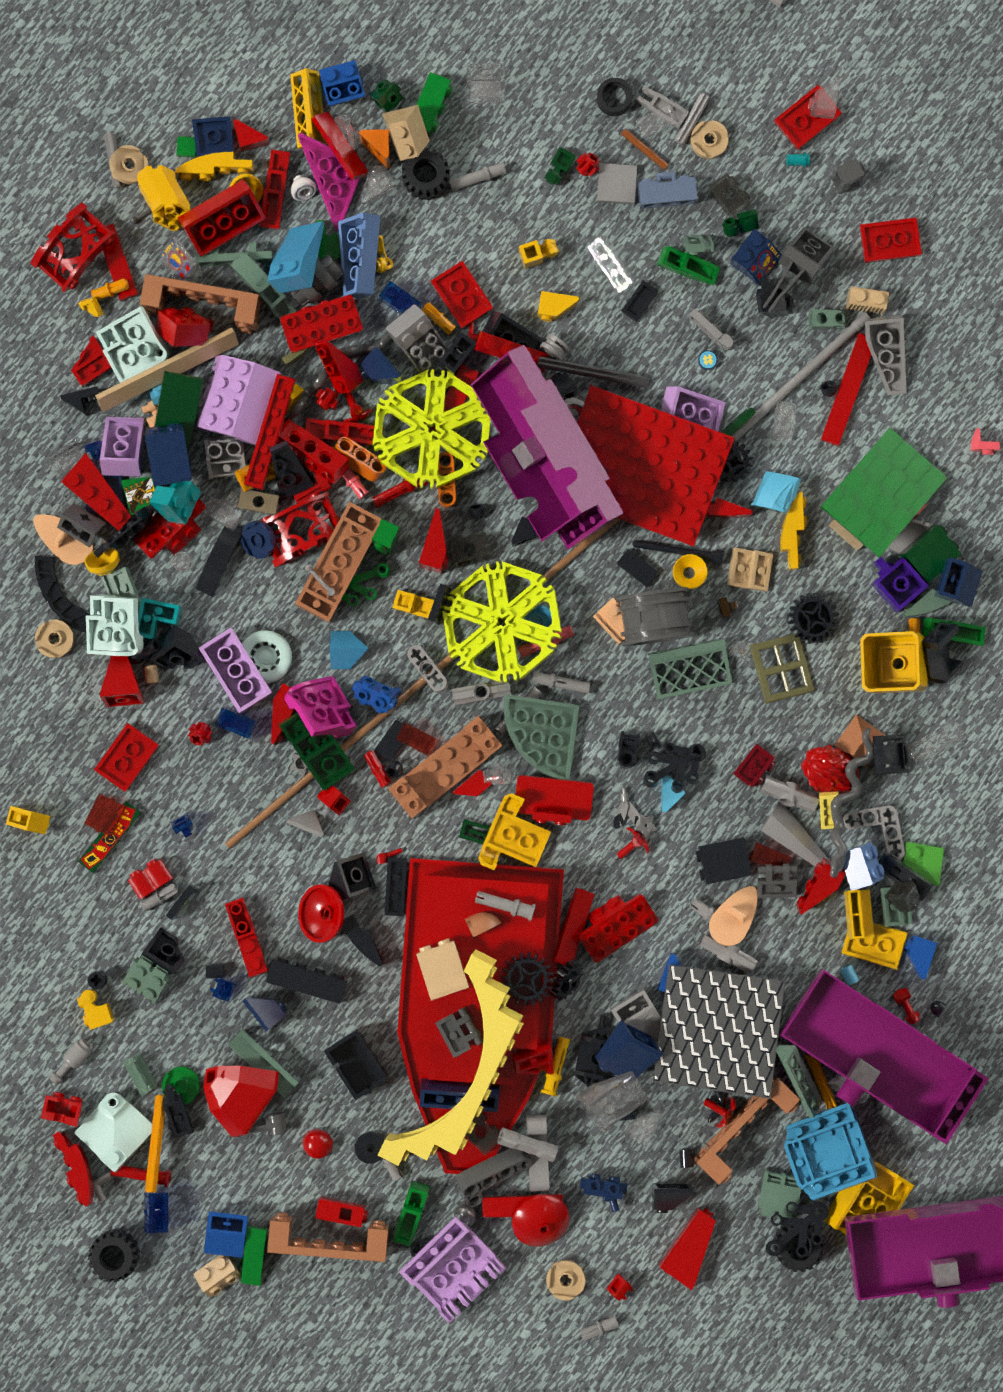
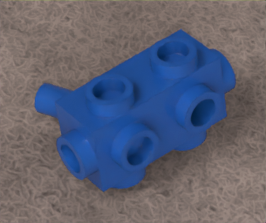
[352,675,401,713]

